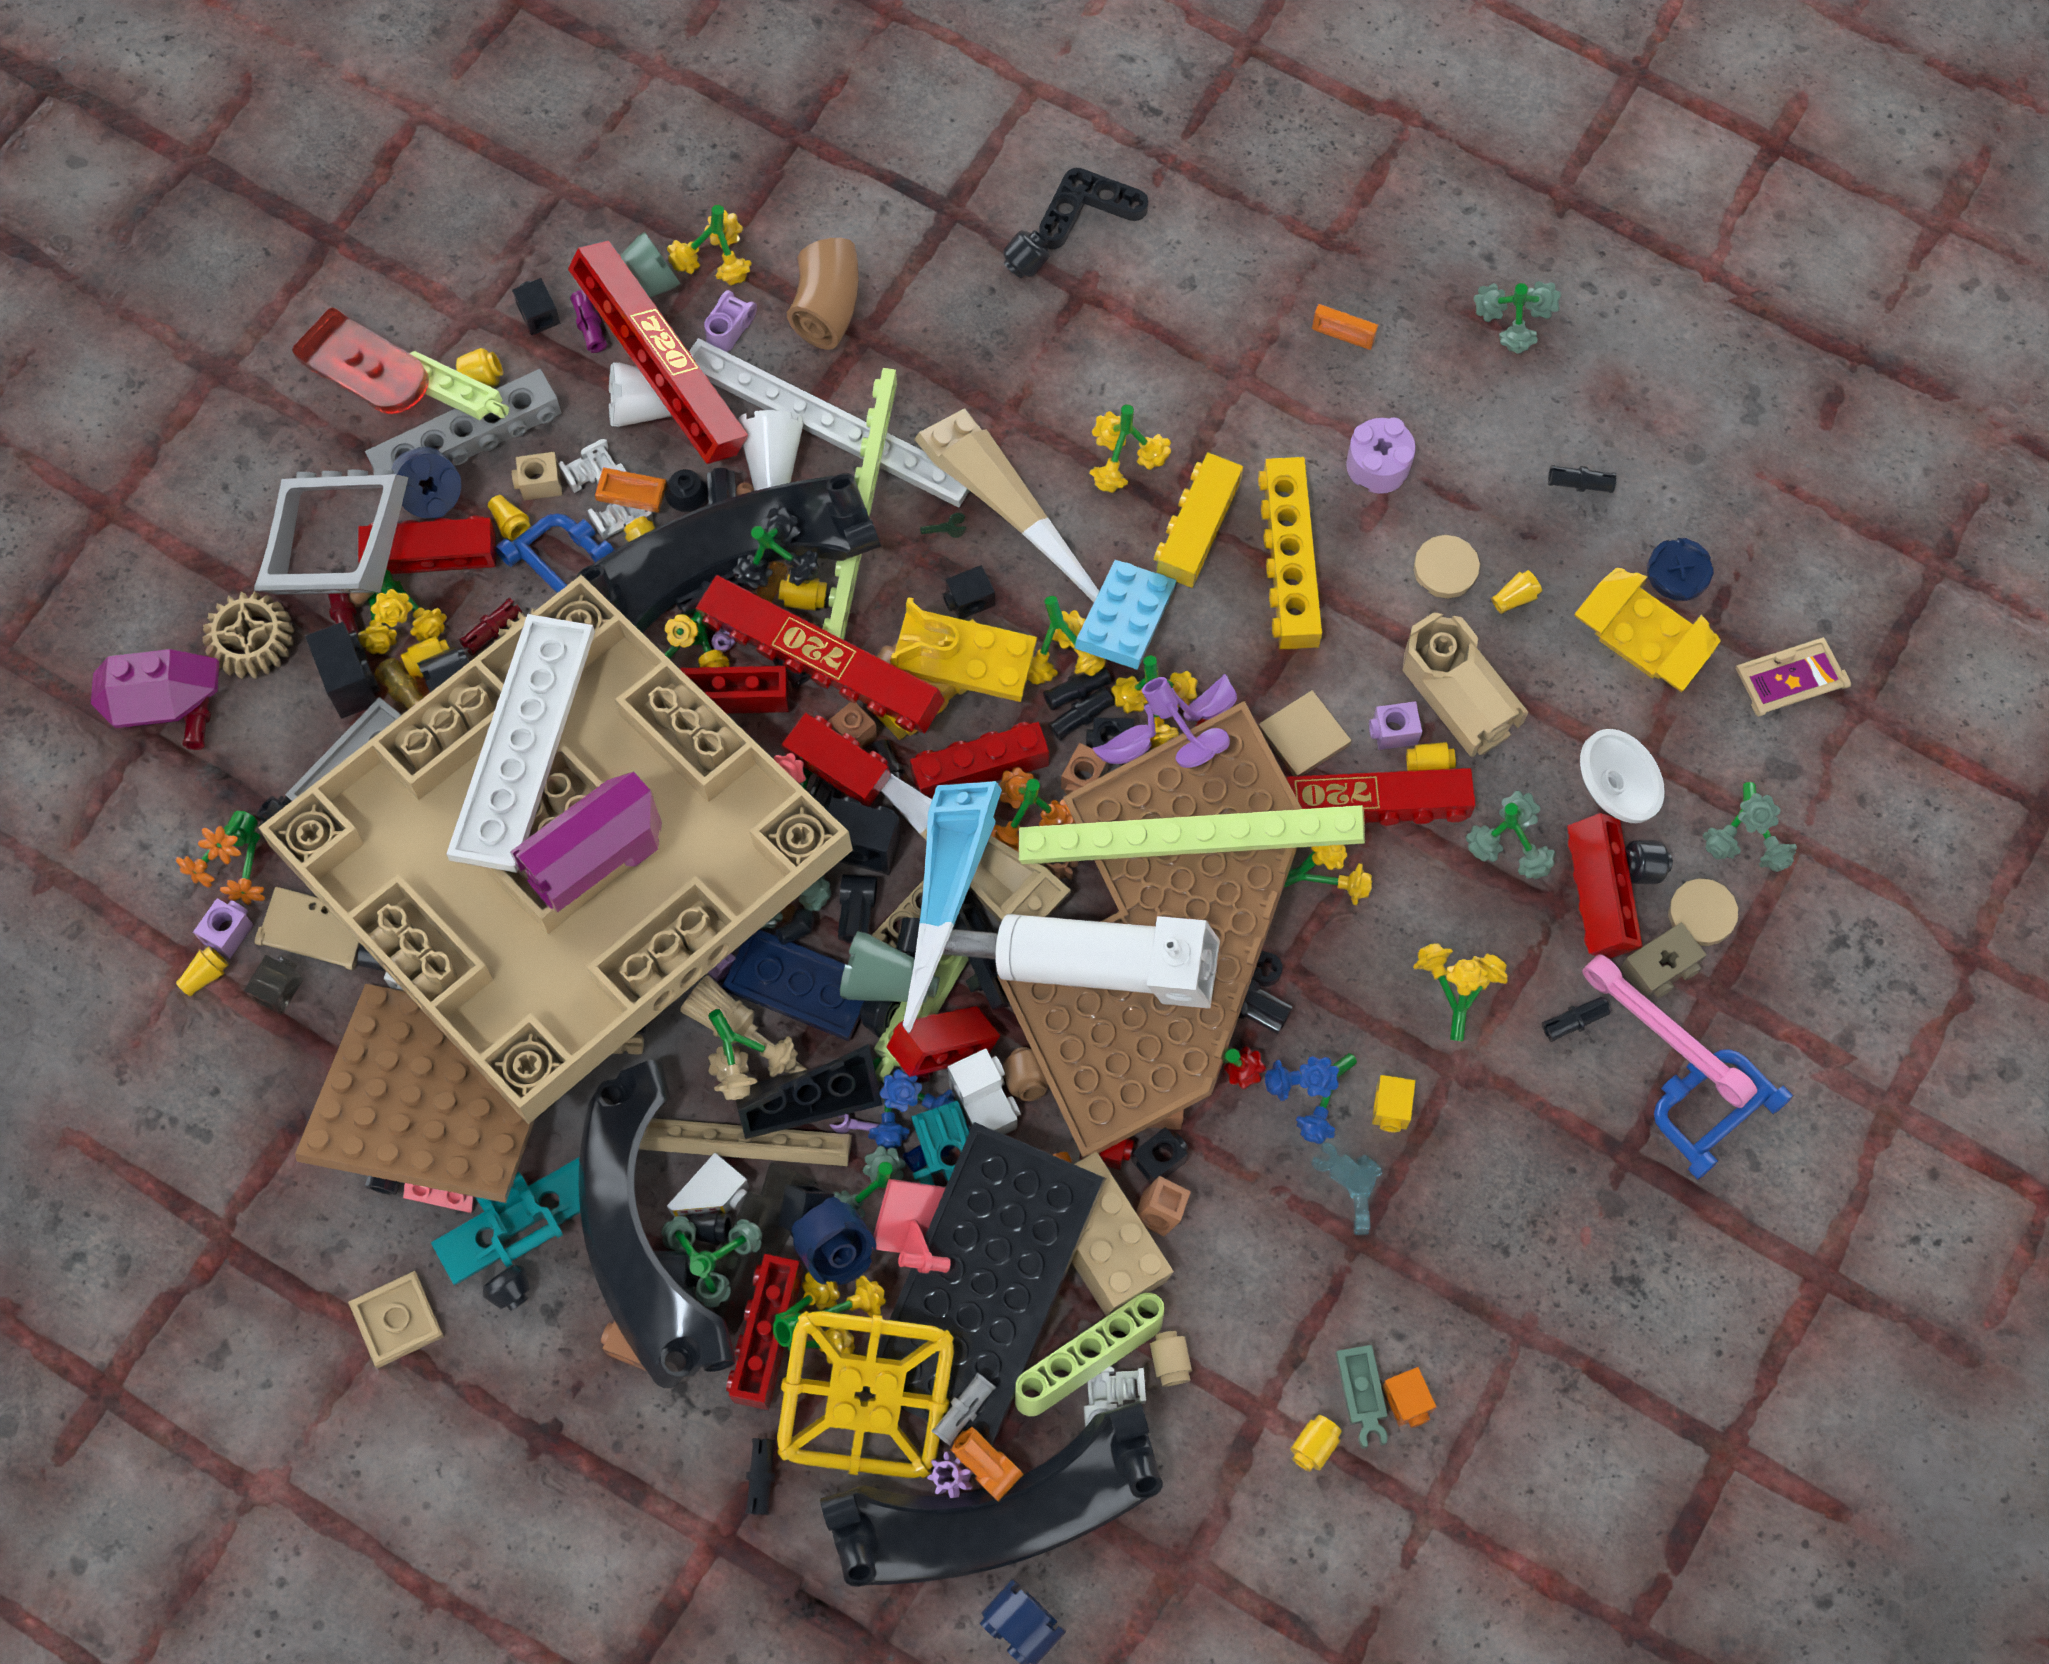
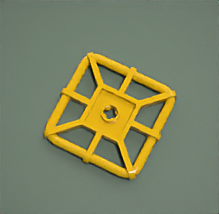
[777,1311,954,1479]

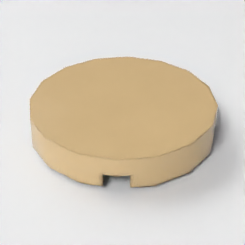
[1413,535,1480,599]
[1668,878,1738,946]

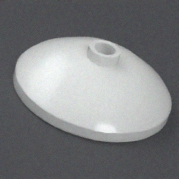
[1580,729,1664,823]

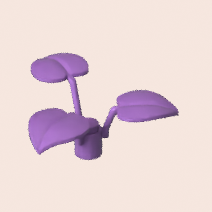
[1093,674,1237,768]

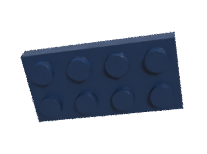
[722,929,864,1042]

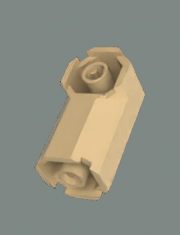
[1402,613,1528,757]

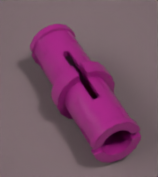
[570,290,607,353]

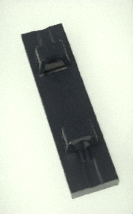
[952,889,1011,1010]

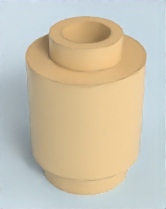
[1150,1331,1192,1387]

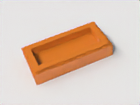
[1312,304,1378,350]
[595,467,667,513]

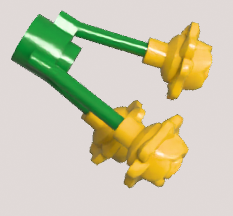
[358,569,447,654]
[773,1272,886,1364]

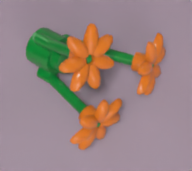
[176,811,265,905]

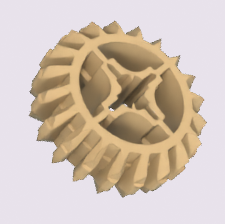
[202,591,294,680]

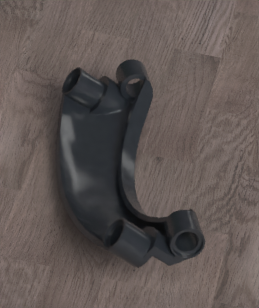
[577,473,881,633]
[579,1060,736,1388]
[820,1401,1163,1587]

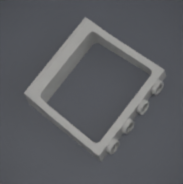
[254,468,408,595]

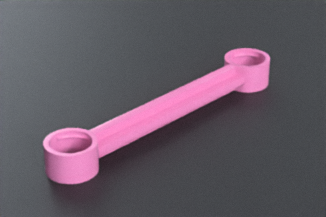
[1582,954,1757,1108]

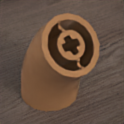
[787,238,859,350]

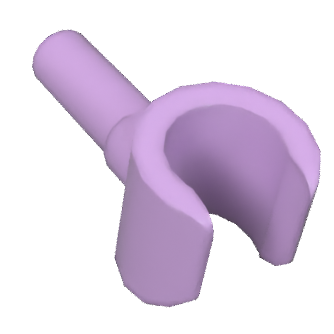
[829,1114,879,1134]

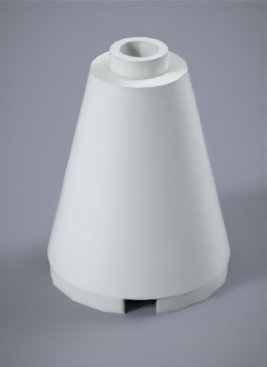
[609,362,672,427]
[738,410,803,491]

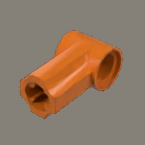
[950,1427,1024,1501]

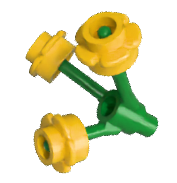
[664,611,730,668]

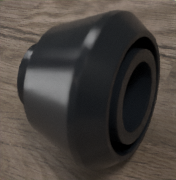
[665,469,708,512]
[860,1001,901,1038]
[482,1264,530,1311]

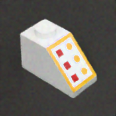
[667,1153,750,1217]

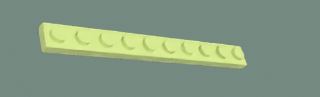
[823,368,897,640]
[1019,805,1365,864]

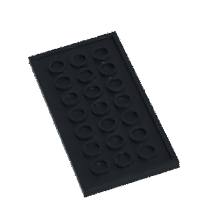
[862,1122,1107,1447]

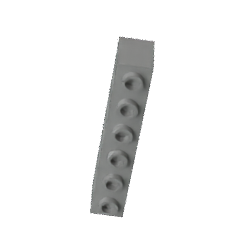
[365,369,562,481]

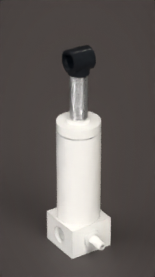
[896,914,1220,1008]

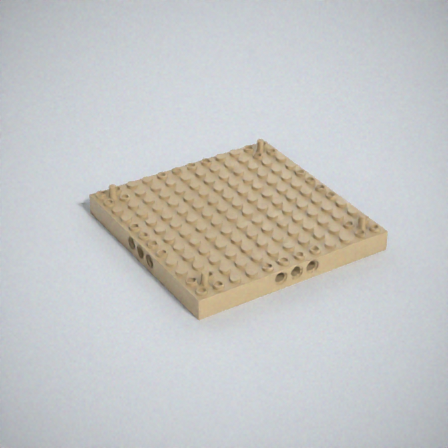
[258,575,853,1124]

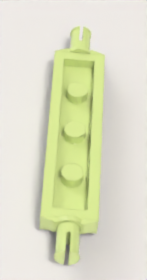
[385,351,509,420]
[874,952,969,1083]

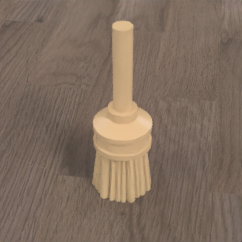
[680,974,808,1074]

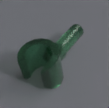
[920,513,966,538]

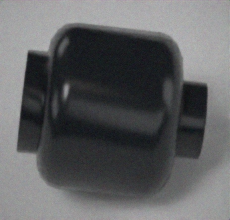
[1003,230,1050,278]
[1625,840,1673,884]

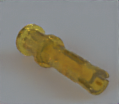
[375,658,424,710]

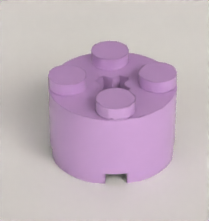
[1346,418,1415,494]

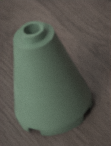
[620,232,681,298]
[840,931,940,1003]

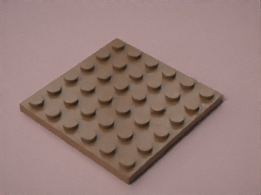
[295,984,536,1203]

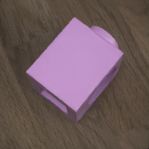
[1369,701,1422,750]
[193,898,253,959]

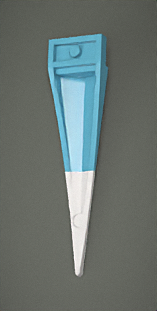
[903,781,1002,1033]

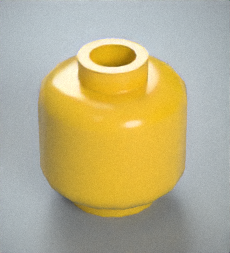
[456,348,503,388]

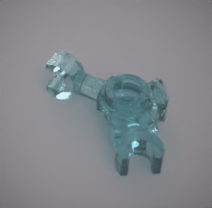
[1311,1142,1382,1235]

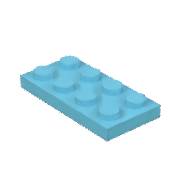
[1074,560,1177,670]

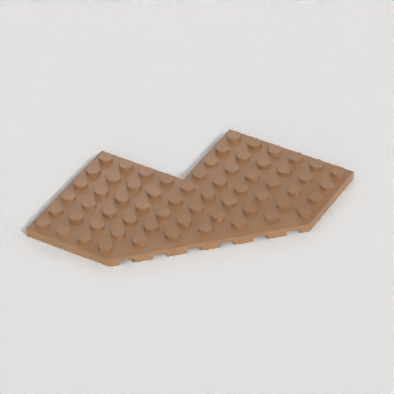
[997,701,1302,1158]

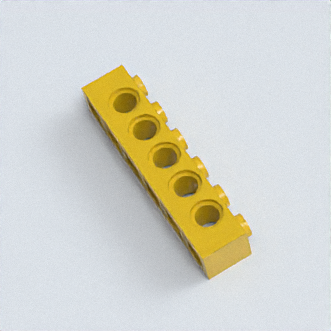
[1258,457,1322,649]

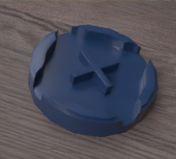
[1647,538,1714,601]

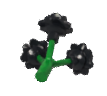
[733,507,820,590]

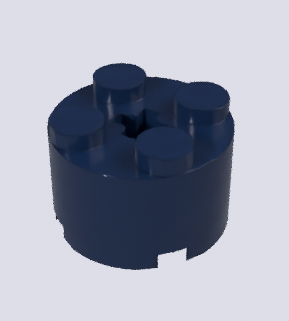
[391,447,461,518]
[791,1197,876,1285]
[980,1579,1066,1664]

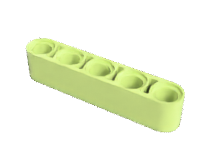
[1015,1293,1164,1416]

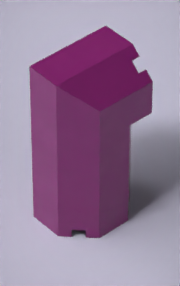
[510,772,662,913]

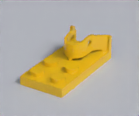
[890,598,1037,702]

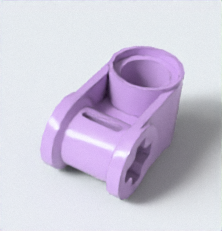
[704,290,757,352]

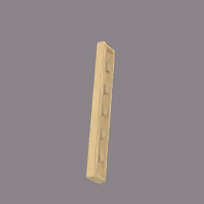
[639,1118,852,1166]

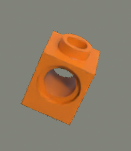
[1381,1367,1436,1428]

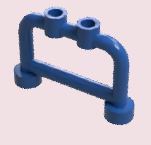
[494,513,615,593]
[1654,1049,1794,1180]

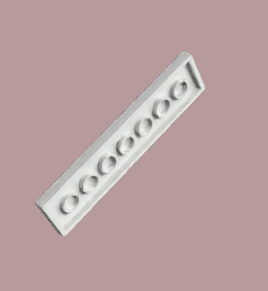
[446,614,595,873]

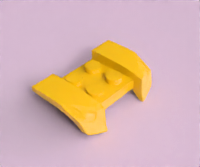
[1574,568,1721,693]

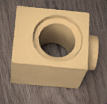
[512,452,562,501]

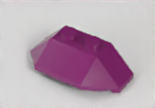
[91,649,220,728]

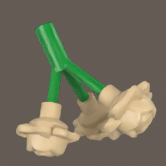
[708,1009,798,1100]

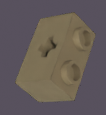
[1620,922,1706,999]

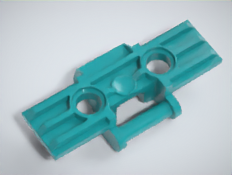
[911,1101,969,1185]
[431,1157,580,1286]

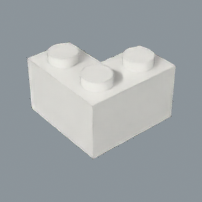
[948,1048,1021,1134]

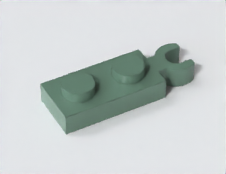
[1335,1345,1387,1449]

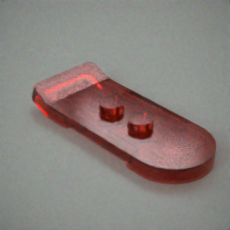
[292,307,429,414]

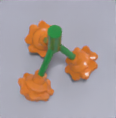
[990,767,1075,852]

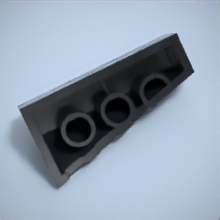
[736,1044,882,1139]

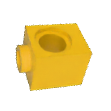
[1372,1075,1415,1132]

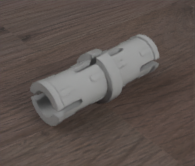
[932,1372,996,1446]

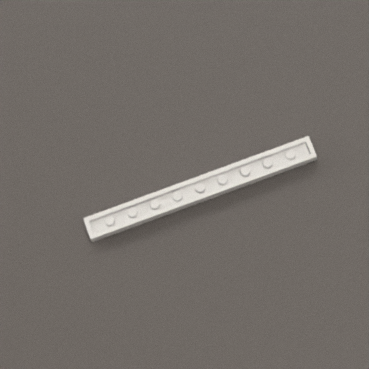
[689,338,970,507]

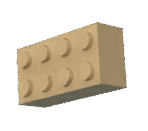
[1072,1152,1174,1317]

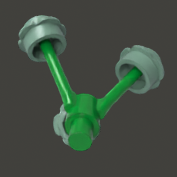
[661,1216,762,1308]

